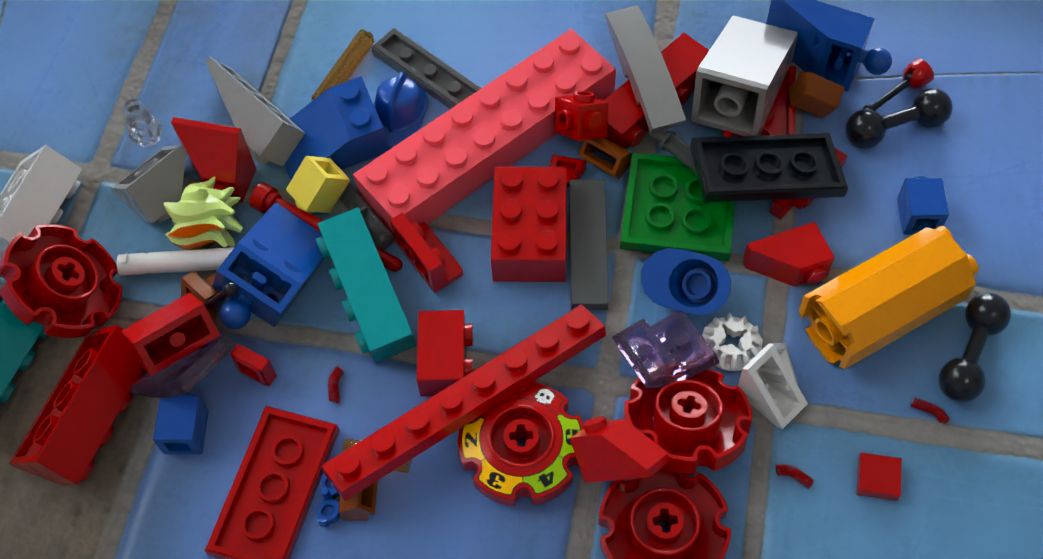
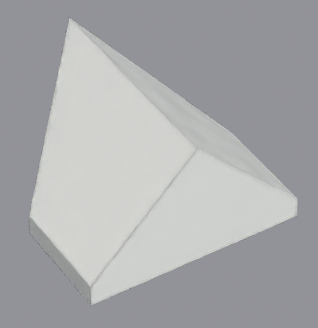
[738,343,808,429]

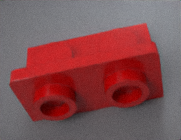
[390,213,463,293]

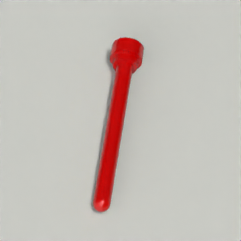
[249,182,403,272]

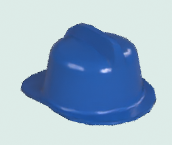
[373,72,429,148]
[641,248,731,315]

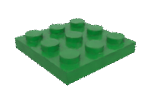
[620,152,735,261]

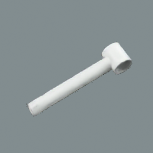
[117,247,235,276]

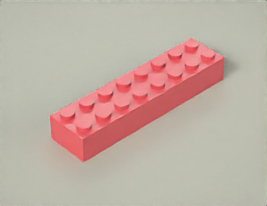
[353,29,616,233]

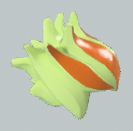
[163,176,243,250]

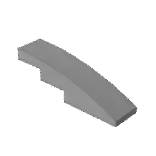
[605,5,686,133]

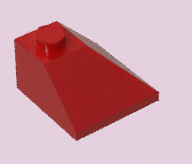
[171,117,256,203]

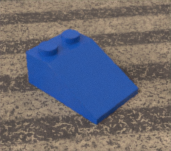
[285,76,390,180]

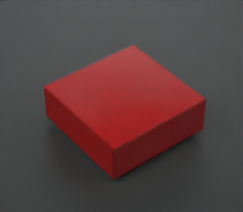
[230,344,277,387]
[856,452,902,501]

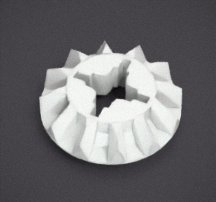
[701,313,763,371]

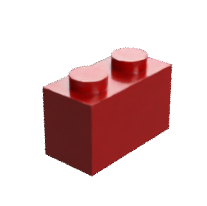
[121,292,221,376]
[417,310,474,396]

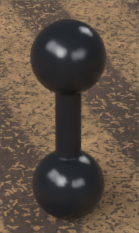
[845,88,953,149]
[939,293,1011,402]

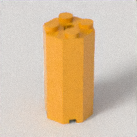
[799,226,979,369]

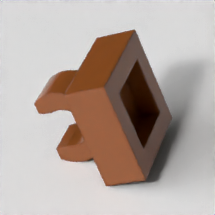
[181,271,220,320]

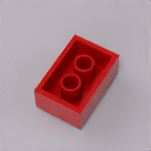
[491,167,566,282]

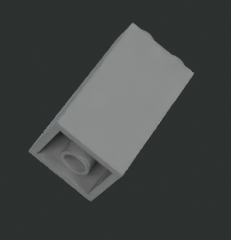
[691,16,798,136]

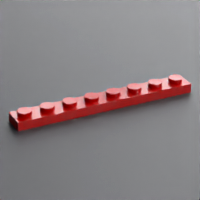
[321,304,606,501]

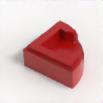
[549,154,587,187]

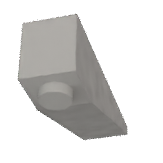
[206,57,305,167]

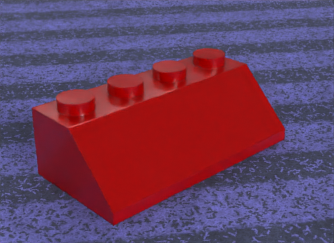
[9,325,147,486]

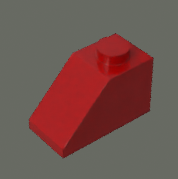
[743,222,835,287]
[570,416,670,483]

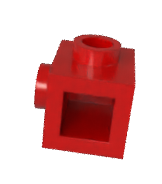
[554,91,609,141]

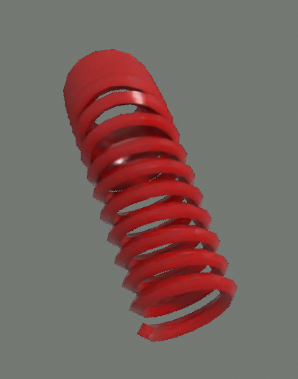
[327,366,344,404]
[910,397,950,424]
[776,464,814,489]

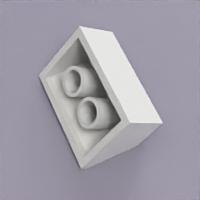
[0,145,82,256]

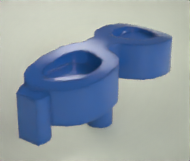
[317,473,341,527]

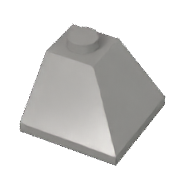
[111,145,186,223]

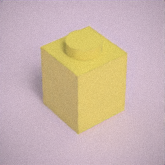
[286,156,350,213]

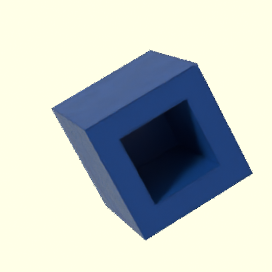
[897,176,949,234]
[153,392,209,454]

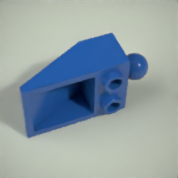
[766,0,892,92]
[212,202,324,329]

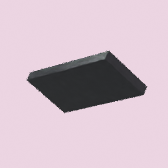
[690,133,848,203]

